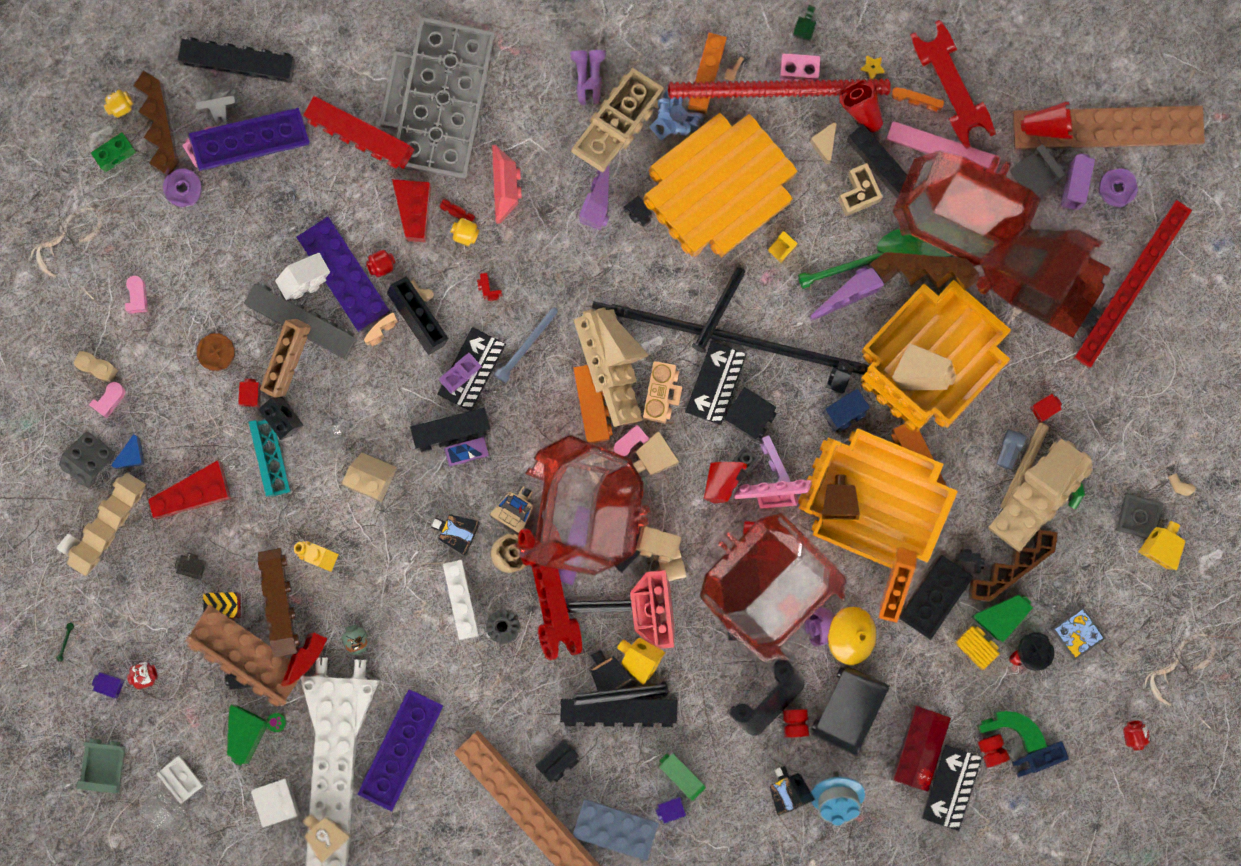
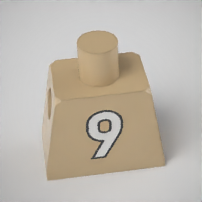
[303,814,351,863]

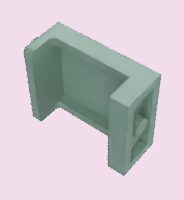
[77,738,126,794]

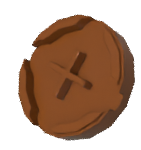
[196,333,235,371]

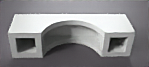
[443,560,479,640]

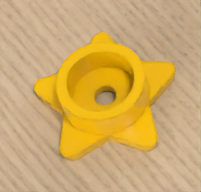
[860,56,885,80]

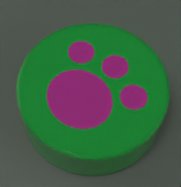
[267,713,287,732]

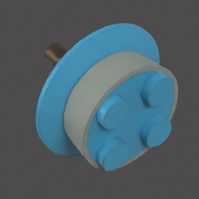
[811,772,865,826]

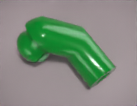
[1068,482,1085,509]

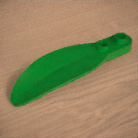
[877,225,992,257]

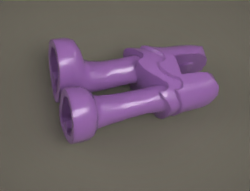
[570,50,606,105]

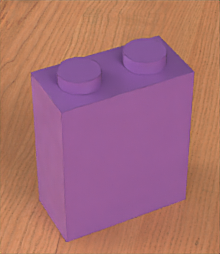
[1061,154,1095,210]

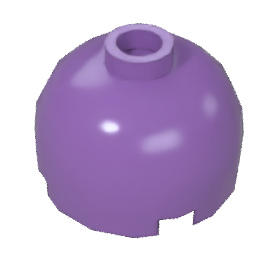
[804,607,835,647]

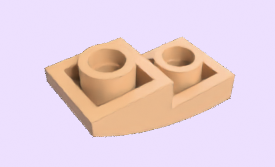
[364,313,398,346]

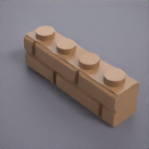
[260,319,311,398]

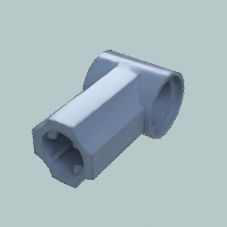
[996,429,1026,470]

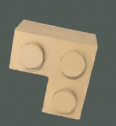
[838,163,883,216]

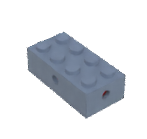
[573,798,659,861]

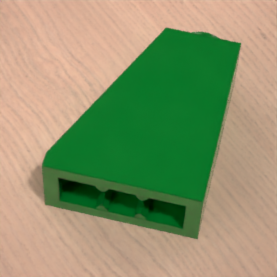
[971,595,1033,643]
[227,704,269,766]
[659,753,706,801]

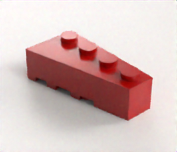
[148,460,231,519]

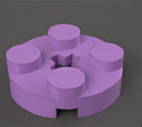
[163,168,202,207]
[1098,168,1138,207]

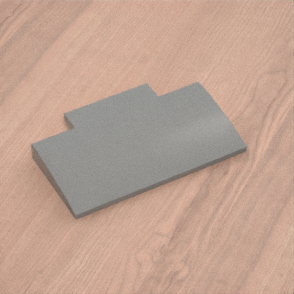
[380,17,495,179]

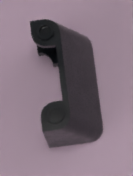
[727,656,804,736]
[811,665,890,756]

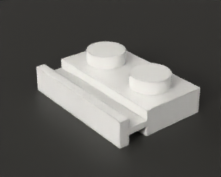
[157,755,204,804]

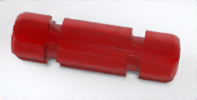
[440,199,475,222]

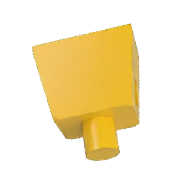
[1138,521,1185,570]
[617,638,666,685]

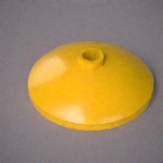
[828,607,876,665]

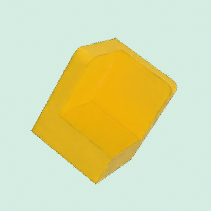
[768,231,798,263]

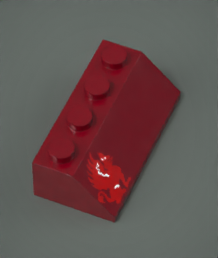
[891,706,951,792]

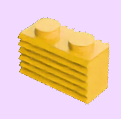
[954,626,1000,670]

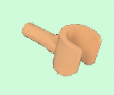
[724,57,744,81]

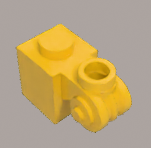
[294,541,339,572]

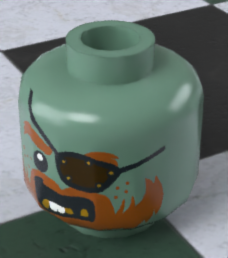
[341,625,369,655]

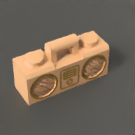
[643,361,682,423]

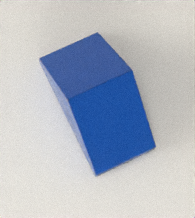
[111,434,145,469]

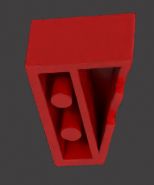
[392,179,431,243]

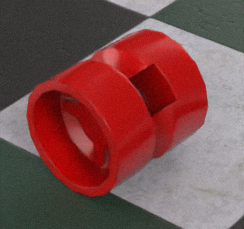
[783,709,809,738]
[977,734,1011,768]

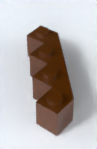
[133,70,179,176]
[870,252,980,290]
[968,530,1058,602]
[258,548,300,658]

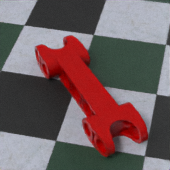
[910,20,996,149]
[518,524,582,660]

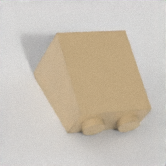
[892,343,956,390]
[342,453,397,503]

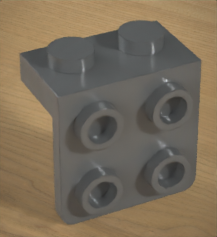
[1010,144,1066,199]
[59,432,115,489]

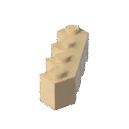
[67,472,146,576]

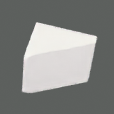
[57,534,81,556]

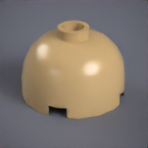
[490,534,526,573]

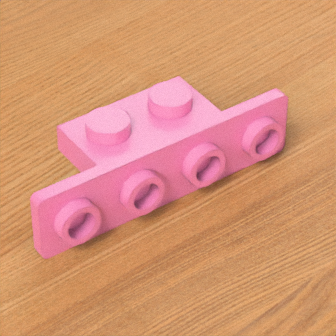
[734,479,812,509]

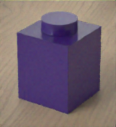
[92,672,125,698]
[655,797,686,824]

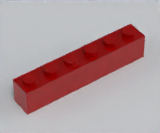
[303,96,415,169]

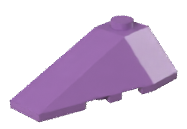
[579,164,610,230]
[809,267,884,321]

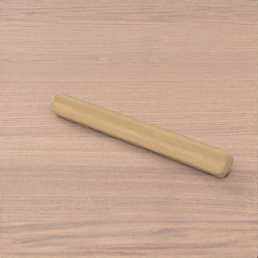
[1000,423,1049,509]

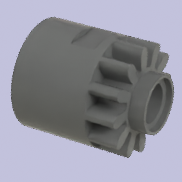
[486,610,520,644]

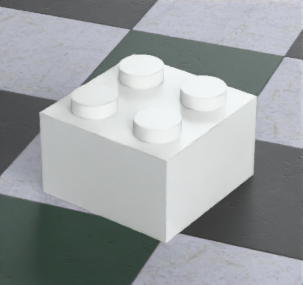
[275,253,330,300]

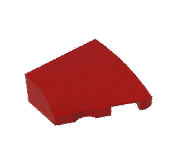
[703,462,747,504]

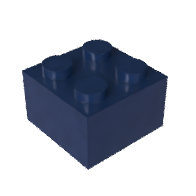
[822,388,870,432]

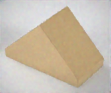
[810,123,836,164]

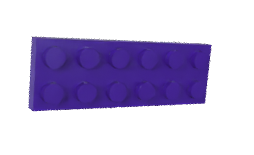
[188,108,310,171]
[296,217,390,332]
[357,689,444,812]

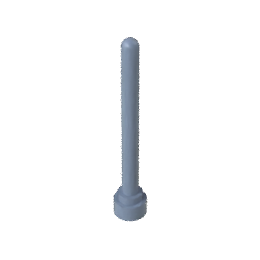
[494,307,558,384]

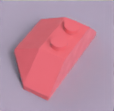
[492,145,522,224]
[630,570,675,649]

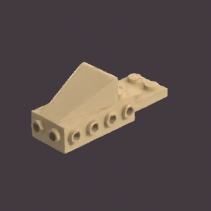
[571,68,664,172]
[574,308,648,427]
[989,439,1093,552]

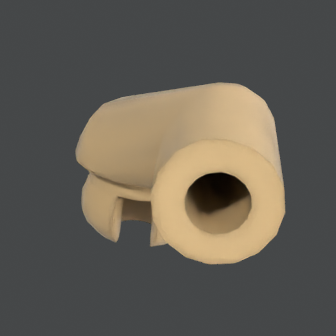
[411,280,434,302]
[1168,473,1195,496]

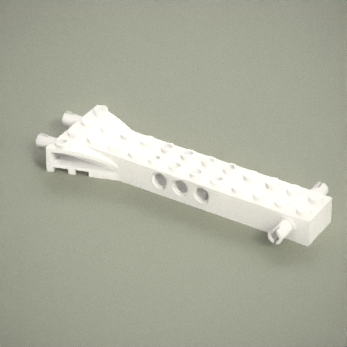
[301,657,380,866]

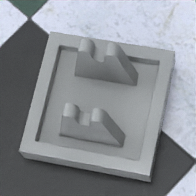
[196,87,238,122]

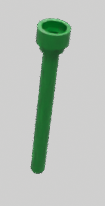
[798,253,883,289]

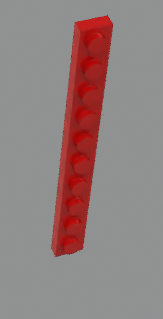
[1074,200,1192,369]

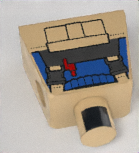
[490,486,534,533]

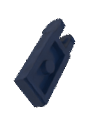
[1012,741,1069,777]

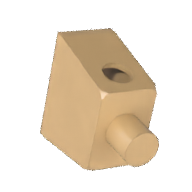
[630,431,679,476]

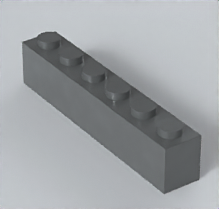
[244,283,357,360]

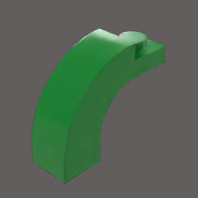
[977,711,1047,752]

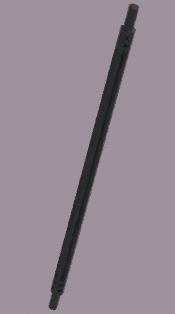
[592,301,870,375]

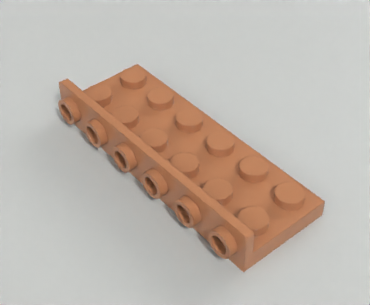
[185,605,300,707]

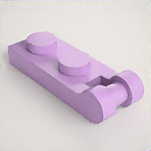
[760,435,790,482]

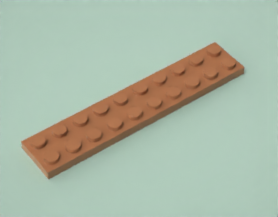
[1013,106,1205,150]
[454,730,600,866]

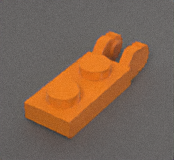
[891,87,944,112]

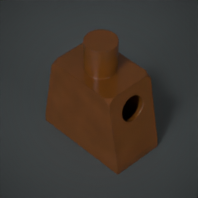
[822,474,860,520]

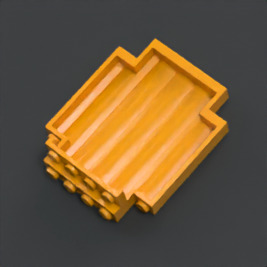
[643,113,798,258]
[860,280,1011,432]
[798,428,958,568]

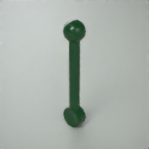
[56,623,74,662]

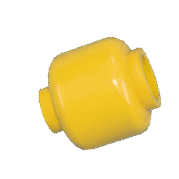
[104,90,134,118]
[450,218,480,246]

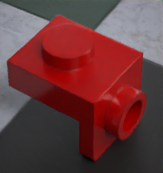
[477,273,503,301]

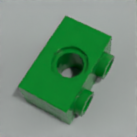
[91,132,137,173]

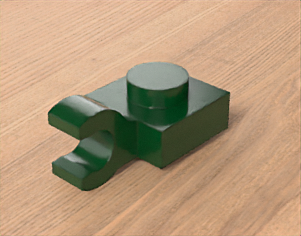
[792,5,817,41]

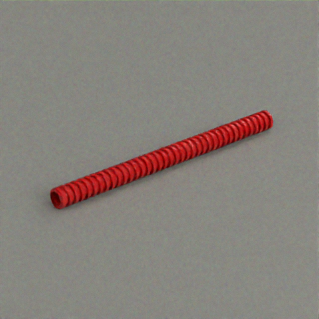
[668,79,891,99]

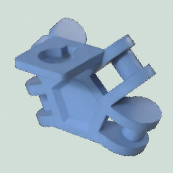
[650,90,704,140]

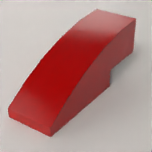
[281,633,328,687]

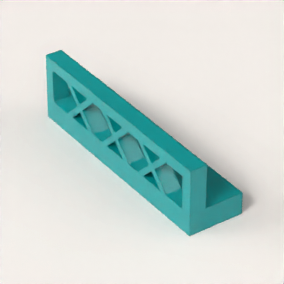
[248,420,291,498]

